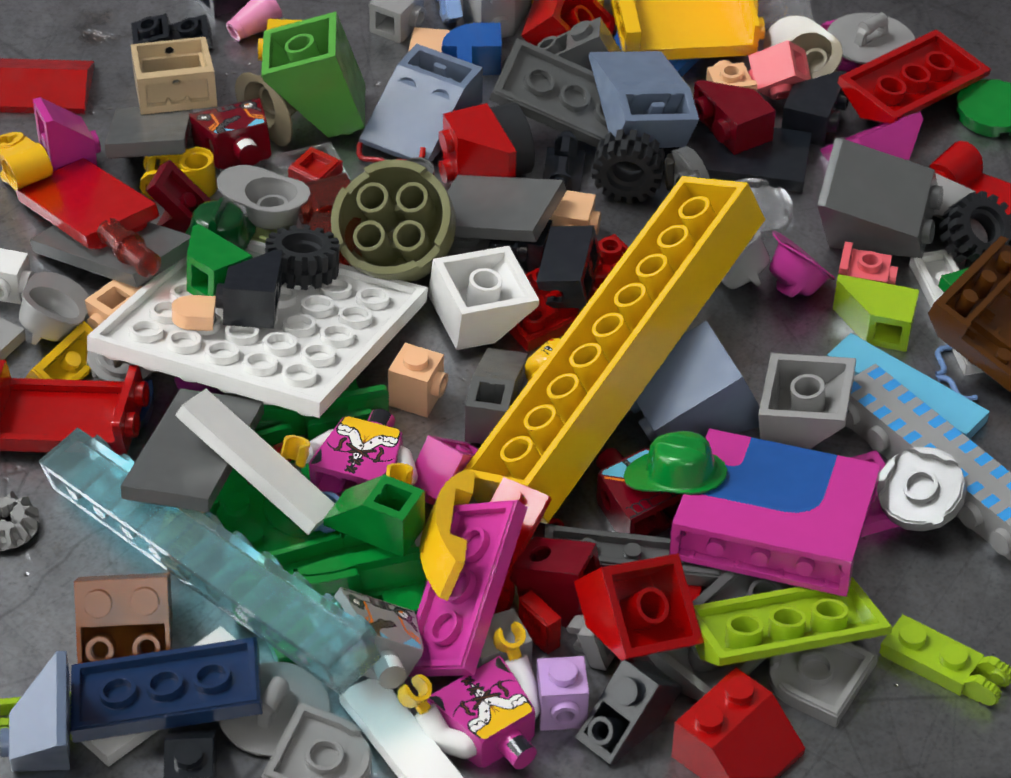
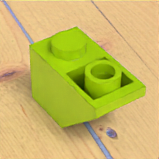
[833,274,919,352]

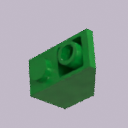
[187,224,253,296]
[323,475,425,557]

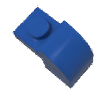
[442,23,502,75]

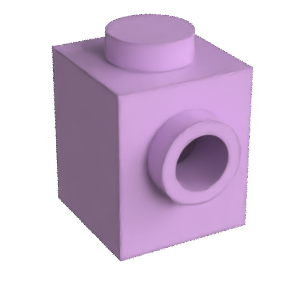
[536,656,589,731]

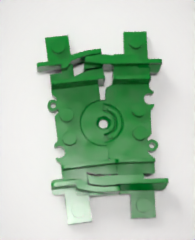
[205,379,428,665]

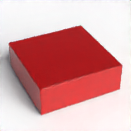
[288,147,343,193]
[518,590,561,654]

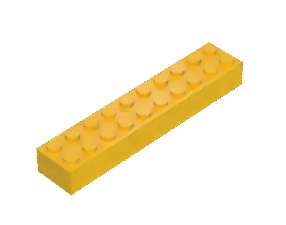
[463,176,765,524]

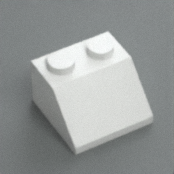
[428,246,539,350]

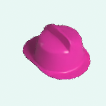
[769,231,835,297]

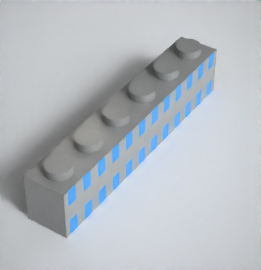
[845,363,1011,561]

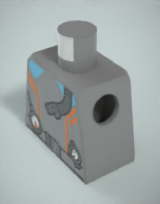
[318,587,424,689]

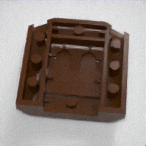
[928,236,1011,392]

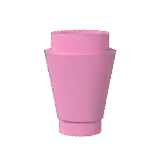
[226,0,282,42]

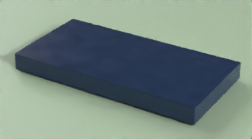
[70,637,263,743]

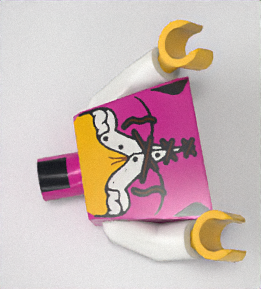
[280,409,418,497]
[397,622,540,769]

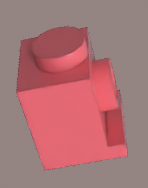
[838,241,898,285]

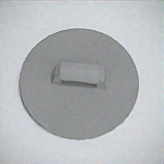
[827,12,915,64]
[219,661,330,757]

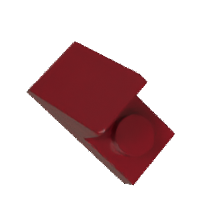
[145,160,211,233]

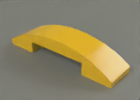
[419,469,475,601]

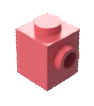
[748,40,811,100]

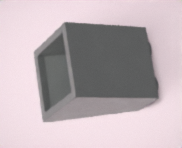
[817,138,943,258]

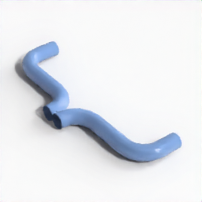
[935,345,978,401]

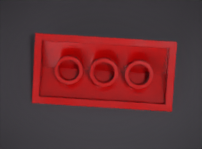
[838,29,991,124]
[0,58,95,115]

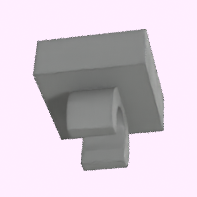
[566,615,615,670]

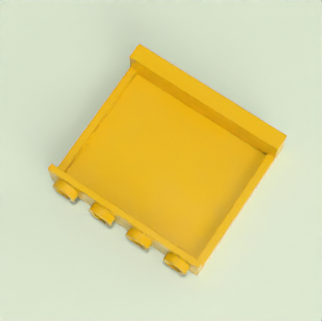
[611,0,765,60]

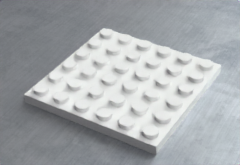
[87,240,428,418]

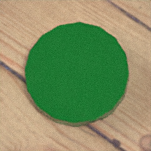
[955,79,1011,137]

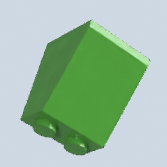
[261,11,365,138]

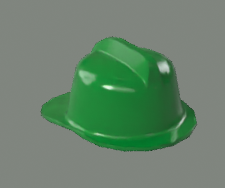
[623,431,727,495]

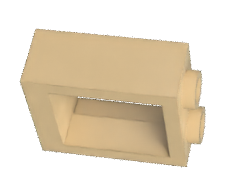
[131,37,218,115]

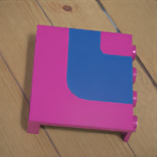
[669,428,881,597]

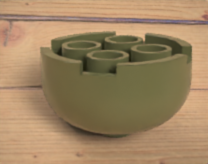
[331,159,456,283]

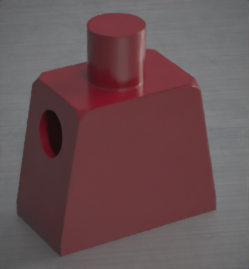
[510,537,600,628]

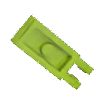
[879,614,1011,706]

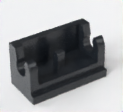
[536,225,601,311]

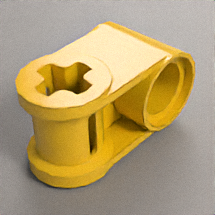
[0,132,53,191]
[140,147,218,200]

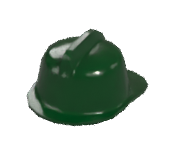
[185,197,256,251]

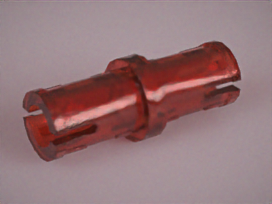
[97,218,161,277]

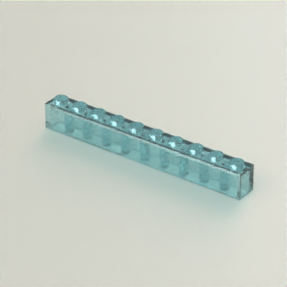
[39,428,381,695]

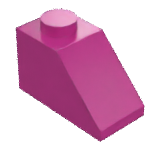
[33,97,101,171]
[413,435,478,505]

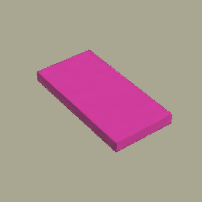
[409,500,528,677]

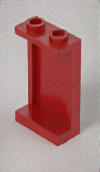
[0,360,150,455]

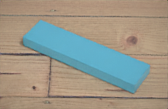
[827,333,990,439]

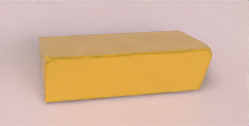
[25,321,93,380]

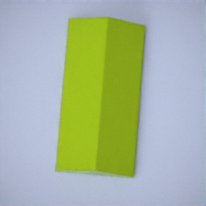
[693,577,892,666]

